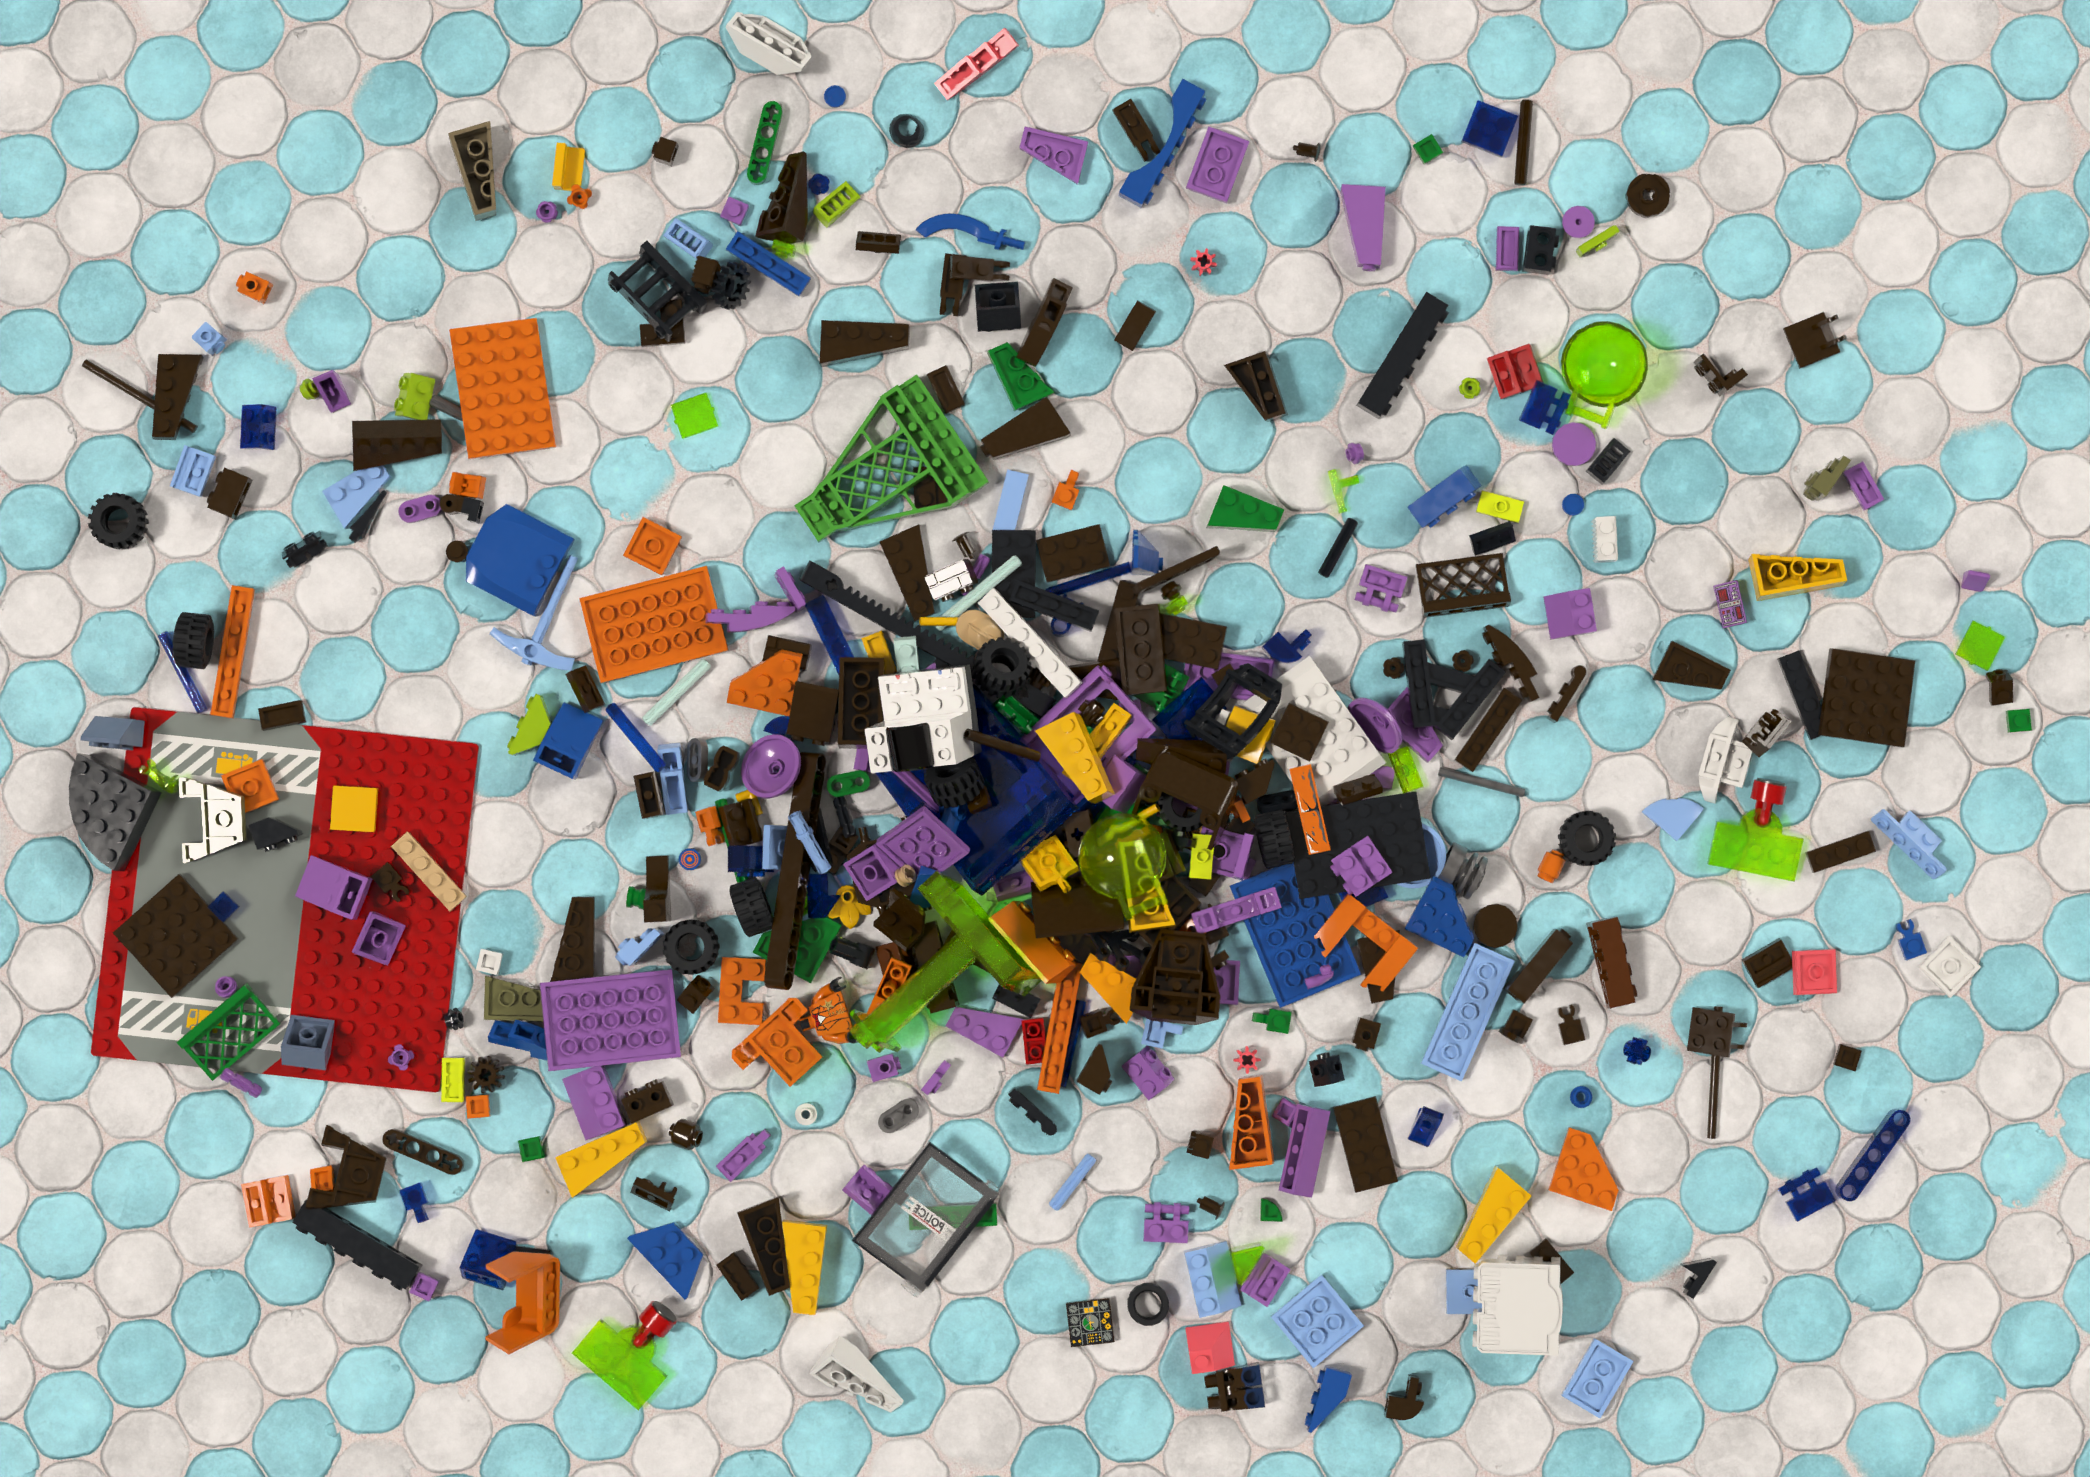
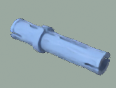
[788,811,831,874]

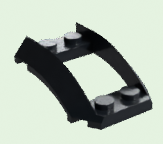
[1184,663,1282,760]

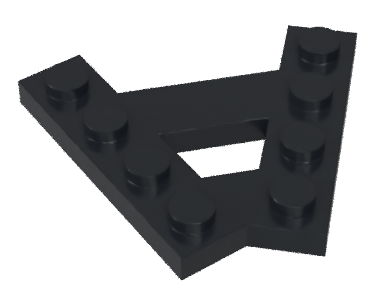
[1402,639,1506,740]

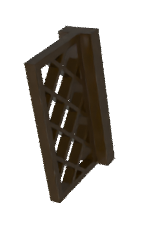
[1416,553,1511,618]

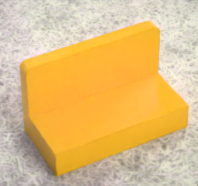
[552,142,585,191]

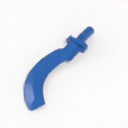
[916,213,1025,250]

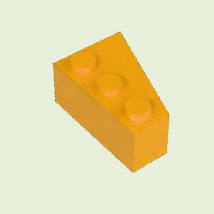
[1080,953,1136,1024]

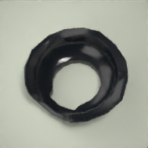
[889,114,924,148]

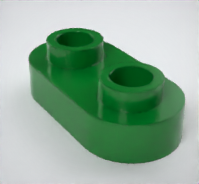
[827,770,870,797]

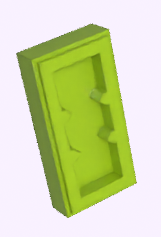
[1576,225,1620,257]

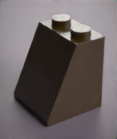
[786,681,839,746]

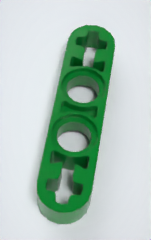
[747,101,783,185]

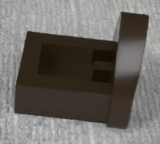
[1498,1009,1533,1044]

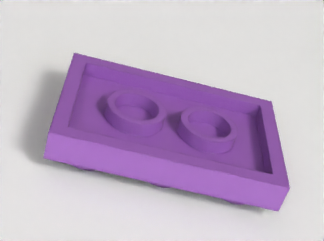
[1186,126,1249,204]

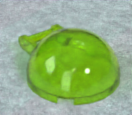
[1561,321,1648,429]
[1079,813,1168,921]

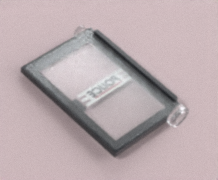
[852,1141,999,1298]

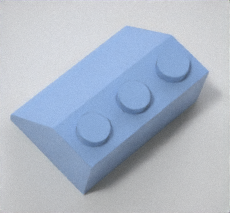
[1184,1241,1242,1318]

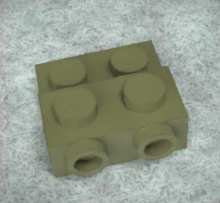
[1803,455,1851,501]

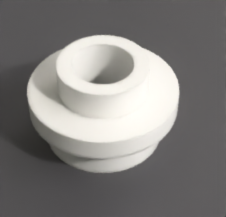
[795,1103,817,1125]

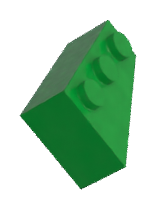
[1206,485,1285,532]

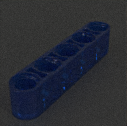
[1835,1109,1911,1201]

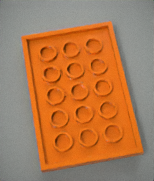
[449,318,556,459]
[579,566,729,683]

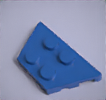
[627,1222,704,1300]

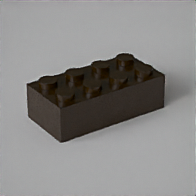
[838,657,885,749]

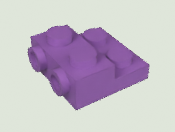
[1330,836,1392,897]

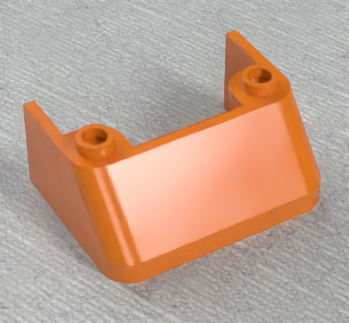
[485,1252,560,1354]

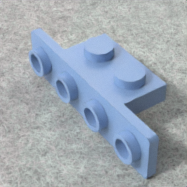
[1870,809,1947,879]

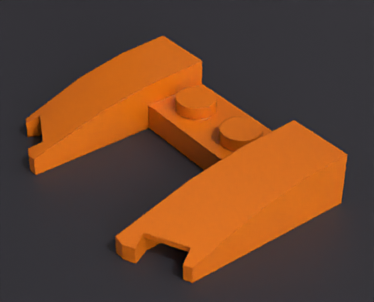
[1314,894,1418,991]

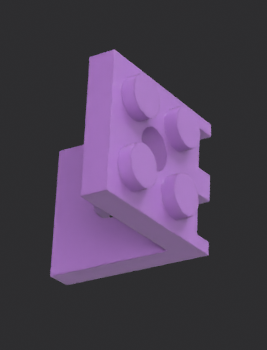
[1201,826,1254,881]

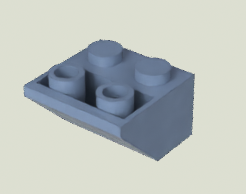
[80,716,145,751]

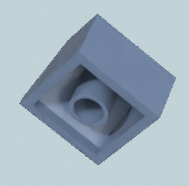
[281,1015,335,1070]

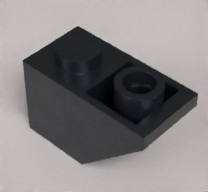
[248,817,303,852]

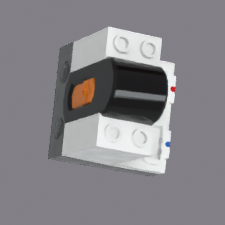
[865,664,982,773]

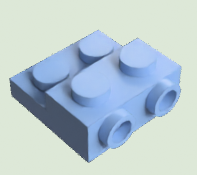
[615,928,664,966]

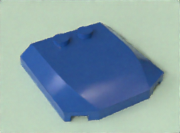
[466,504,575,617]

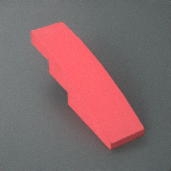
[934,28,1019,100]

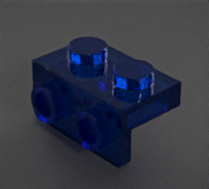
[240,404,277,450]

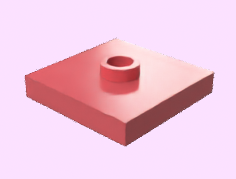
[1792,949,1837,995]

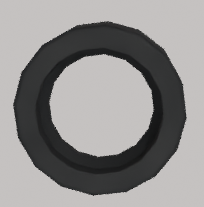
[1127,1283,1169,1326]

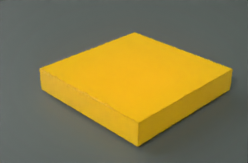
[330,786,378,832]

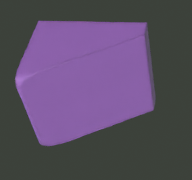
[1961,570,1990,592]
[1272,1098,1297,1128]

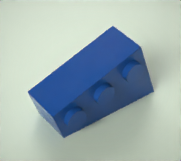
[1407,465,1482,528]

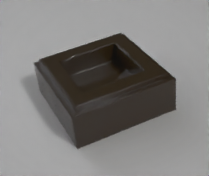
[1833,1044,1862,1072]

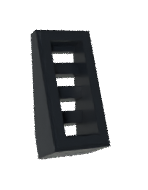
[1586,438,1630,485]

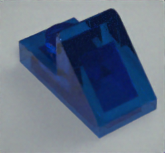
[807,874,841,918]
[1408,1106,1444,1147]

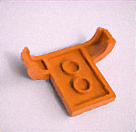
[732,998,823,1087]

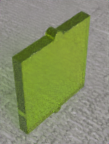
[671,392,719,439]
[1955,621,2005,671]

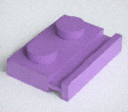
[774,566,806,613]
[1240,1252,1291,1307]

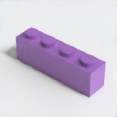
[1279,1104,1331,1198]

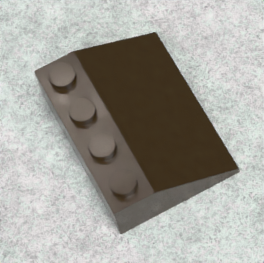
[1031,872,1124,938]

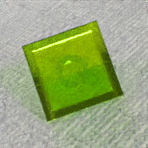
[1229,1242,1265,1286]

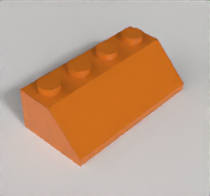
[988,901,1078,984]

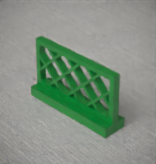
[176,983,280,1081]

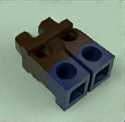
[1204,1362,1265,1412]

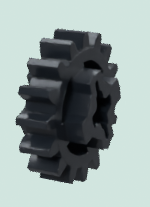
[711,262,751,310]

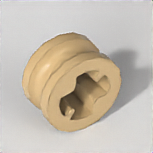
[895,864,917,887]

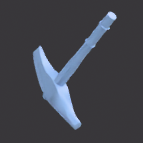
[490,555,578,671]

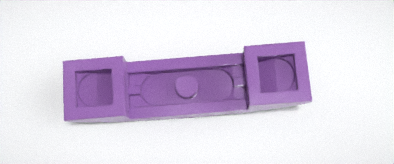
[1191,887,1282,933]

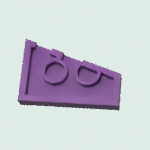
[1020,126,1088,185]
[1388,687,1443,763]
[945,1007,1024,1058]

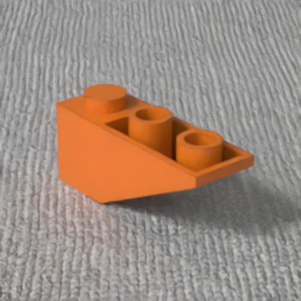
[867,957,912,1022]

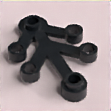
[1083,929,1151,971]

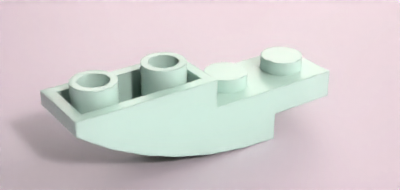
[894,636,919,673]

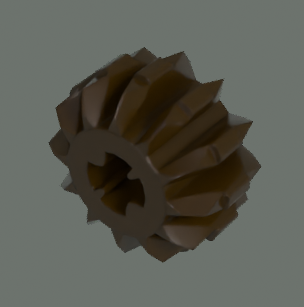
[467,1056,505,1093]

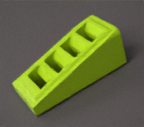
[813,181,861,228]

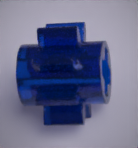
[1623,1037,1651,1065]

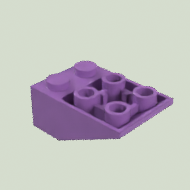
[295,855,373,920]

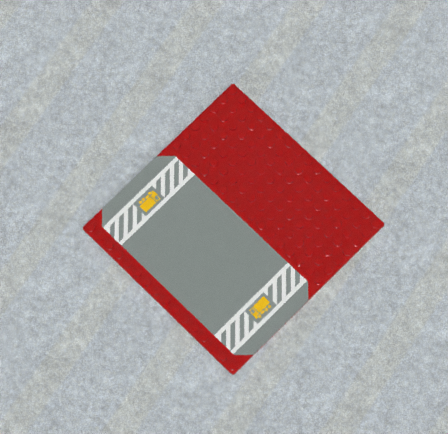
[91,707,479,1092]

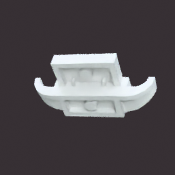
[1699,717,1753,804]

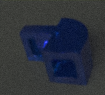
[1262,629,1312,664]

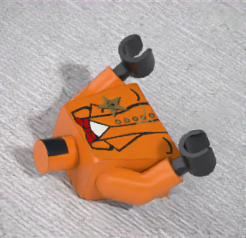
[799,977,862,1044]

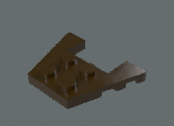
[305,1125,386,1210]

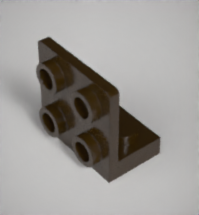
[1694,353,1748,396]
[873,888,926,952]

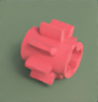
[1190,248,1217,276]
[1233,1046,1261,1074]

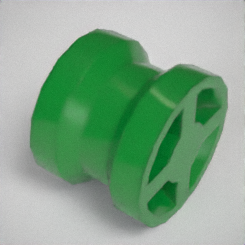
[626,886,646,910]

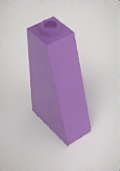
[1340,184,1386,271]

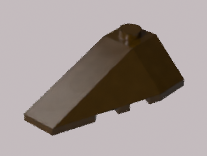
[1136,738,1227,774]

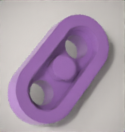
[398,495,442,523]

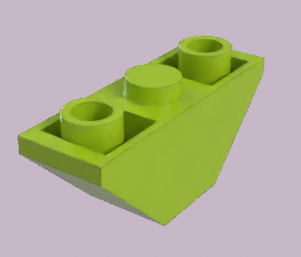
[507,694,552,756]

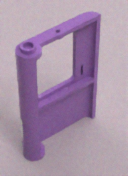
[1003,665,1157,819]

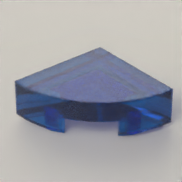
[763,716,789,736]

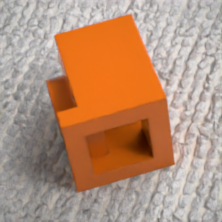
[236,271,273,304]

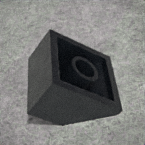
[975,281,1021,332]

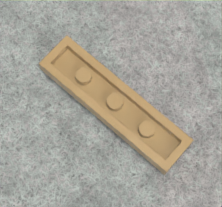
[391,832,467,911]

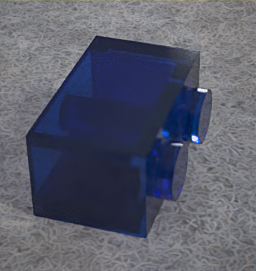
[728,846,774,877]

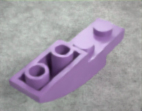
[705,601,795,633]

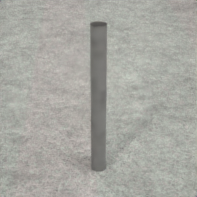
[1438,767,1525,797]

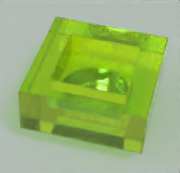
[771,239,796,259]
[1163,595,1188,616]

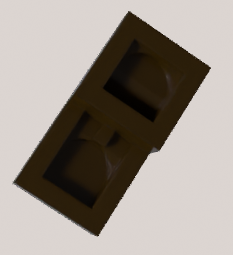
[1114,300,1156,351]
[827,825,859,876]

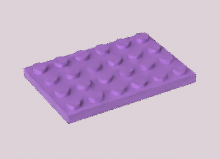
[539,969,681,1071]

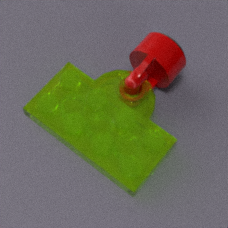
[1707,778,1804,882]
[572,1301,677,1410]

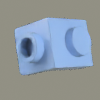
[192,322,227,356]

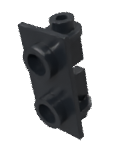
[282,531,328,568]

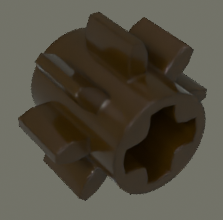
[1027,667,1051,690]
[1078,699,1105,726]

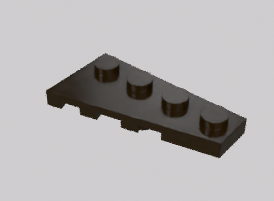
[550,897,595,982]

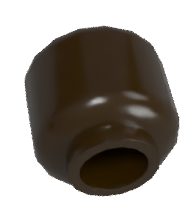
[669,1119,703,1151]

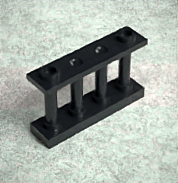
[608,240,708,342]

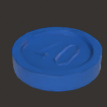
[824,85,846,108]
[1562,494,1584,516]

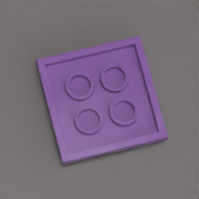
[876,806,970,878]

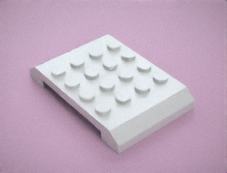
[1239,655,1386,806]

